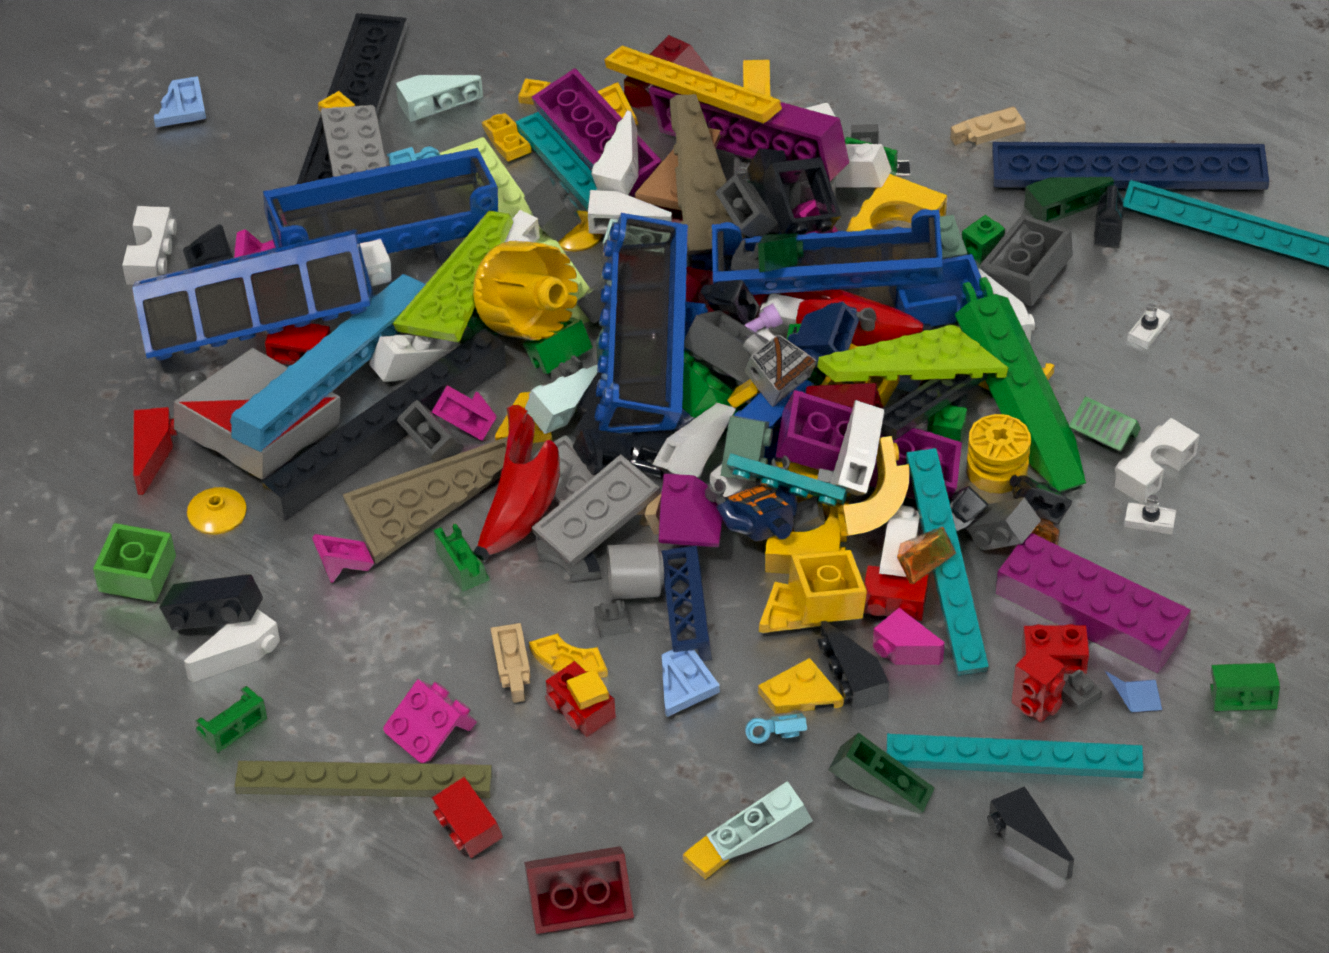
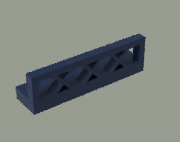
[661,546,712,661]

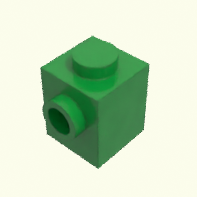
[962,215,1005,265]
[927,405,967,443]

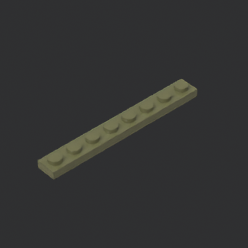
[234,761,492,798]

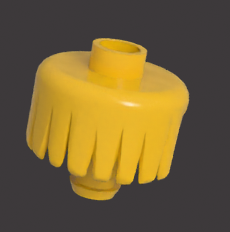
[473,240,578,340]

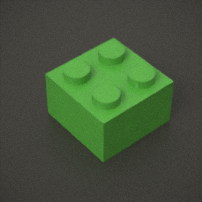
[93,523,176,602]

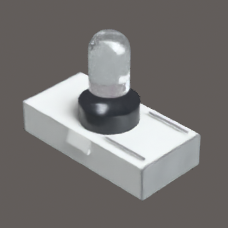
[1127,304,1171,349]
[1123,495,1177,535]

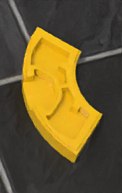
[529,633,608,678]

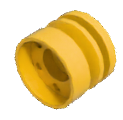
[966,414,1031,494]

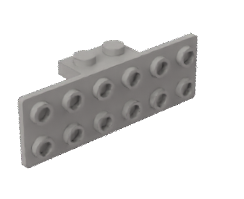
[321,105,397,224]

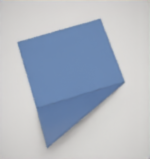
[1104,670,1162,712]

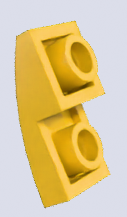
[481,113,531,162]

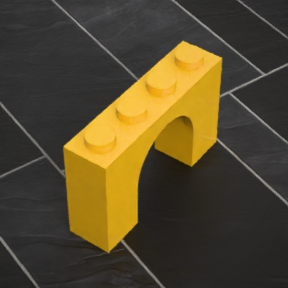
[846,174,947,263]
[765,461,850,574]

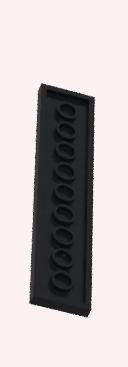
[296,13,407,185]

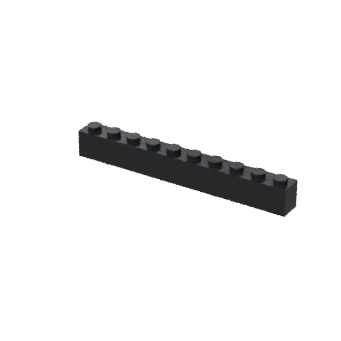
[262,328,506,521]

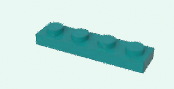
[726,453,848,507]

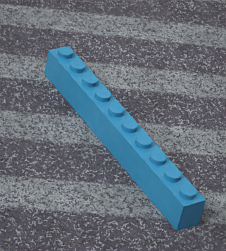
[230,274,426,452]

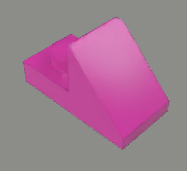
[432,385,497,441]
[312,534,374,583]

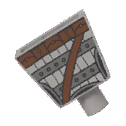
[743,334,817,407]

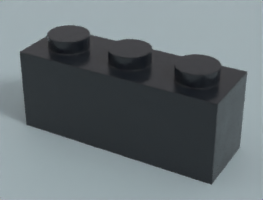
[159,574,263,631]

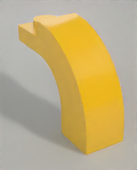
[743,60,772,97]
[836,436,909,537]

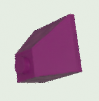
[658,473,724,547]

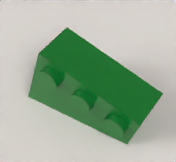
[650,349,748,432]

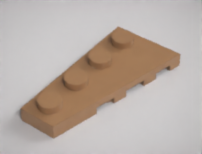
[635,128,721,210]

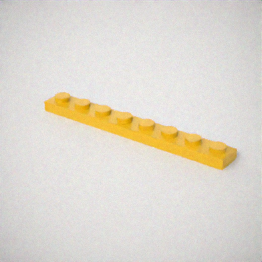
[604,46,782,124]

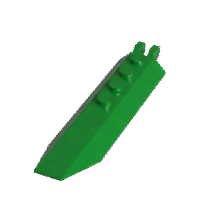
[955,277,1086,492]

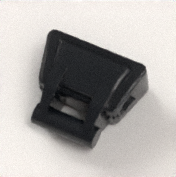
[1094,186,1124,247]
[183,224,233,268]
[701,280,759,325]
[629,422,675,477]
[573,428,633,475]
[1009,475,1073,524]
[949,486,988,532]

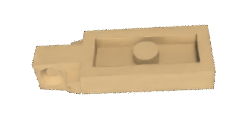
[950,106,1026,145]
[490,623,531,703]

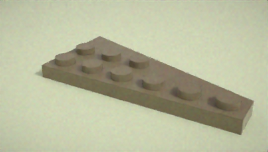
[670,94,746,255]
[343,437,508,565]

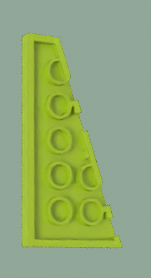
[393,211,513,343]
[817,325,1008,382]

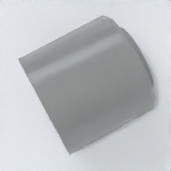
[607,542,664,600]

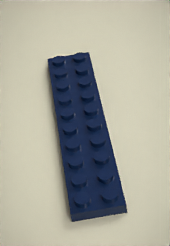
[992,142,1270,190]

